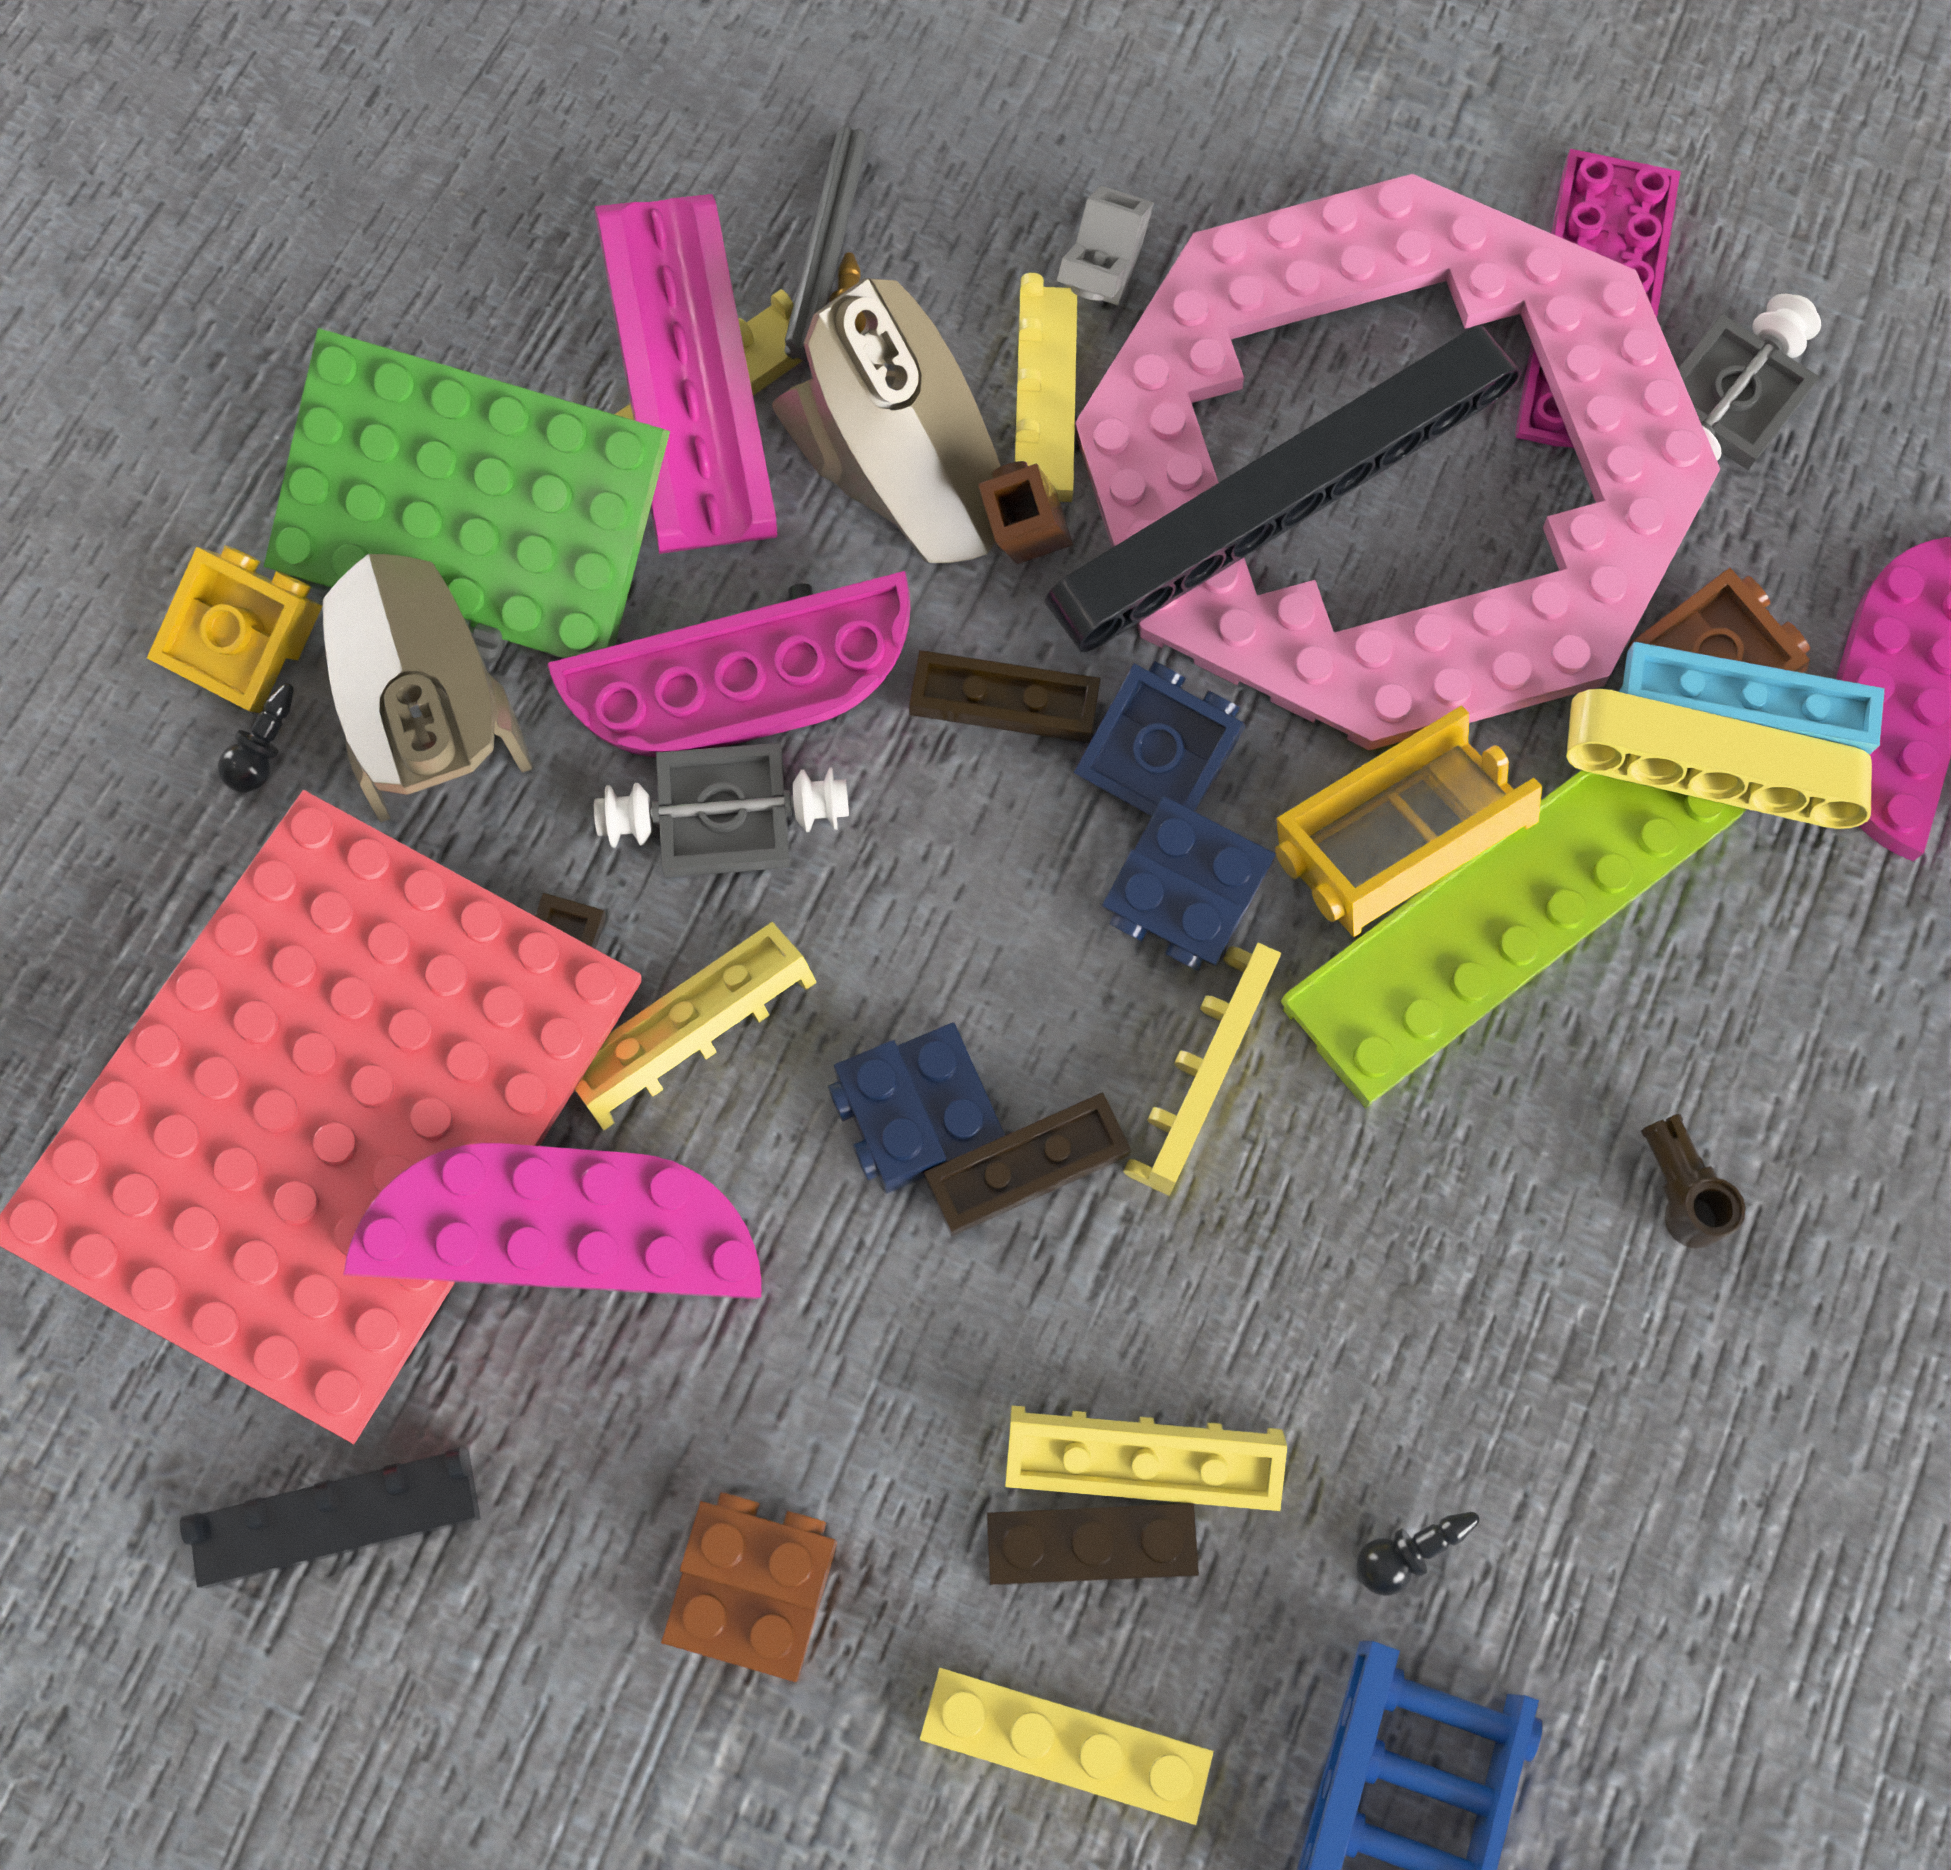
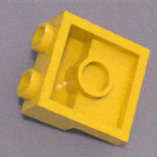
[147,545,323,713]

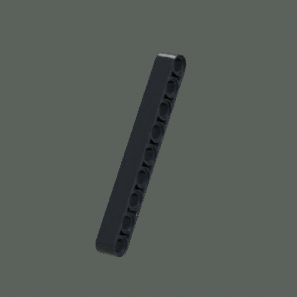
[1045,325,1521,652]

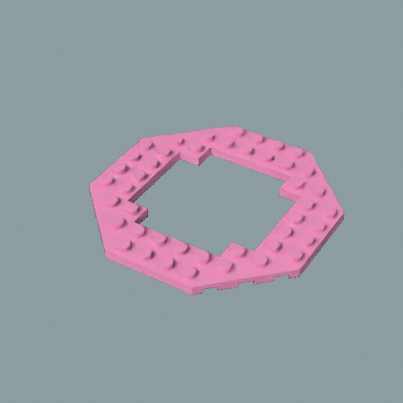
[1075,174,1720,750]

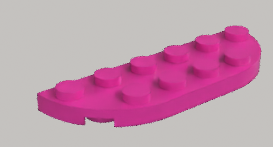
[1836,537,1951,862]
[548,571,911,757]
[343,1143,761,1299]

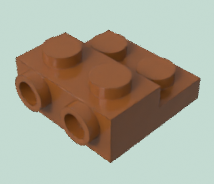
[1628,567,1810,673]
[661,1492,838,1682]

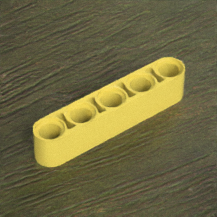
[1566,689,1872,829]

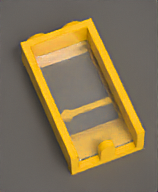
[1275,705,1542,938]

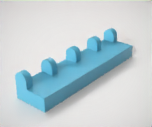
[1619,642,1885,755]

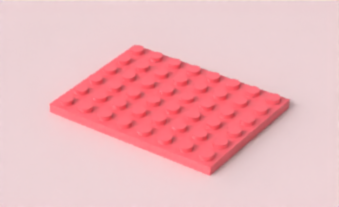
[0,790,641,1445]

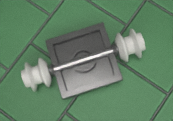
[1678,294,1821,471]
[594,743,849,878]

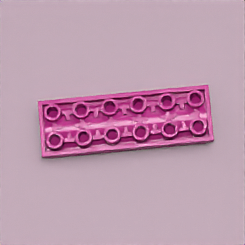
[1515,149,1681,448]
[594,194,777,554]

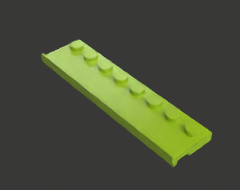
[1281,770,1746,1108]

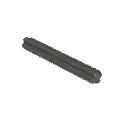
[784,126,867,362]

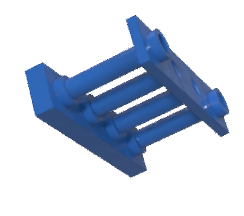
[1297,1641,1542,1870]

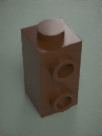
[978,461,1073,565]

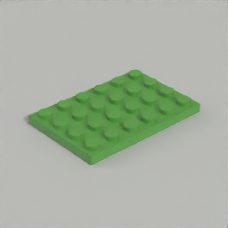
[263,328,670,658]

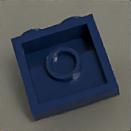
[1074,661,1246,816]
[1102,796,1276,971]
[828,1022,1005,1194]

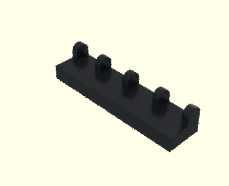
[180,1447,481,1588]

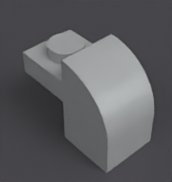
[1057,185,1154,305]

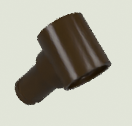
[1640,1114,1746,1249]

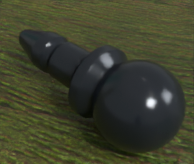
[218,683,294,792]
[1356,1512,1480,1596]

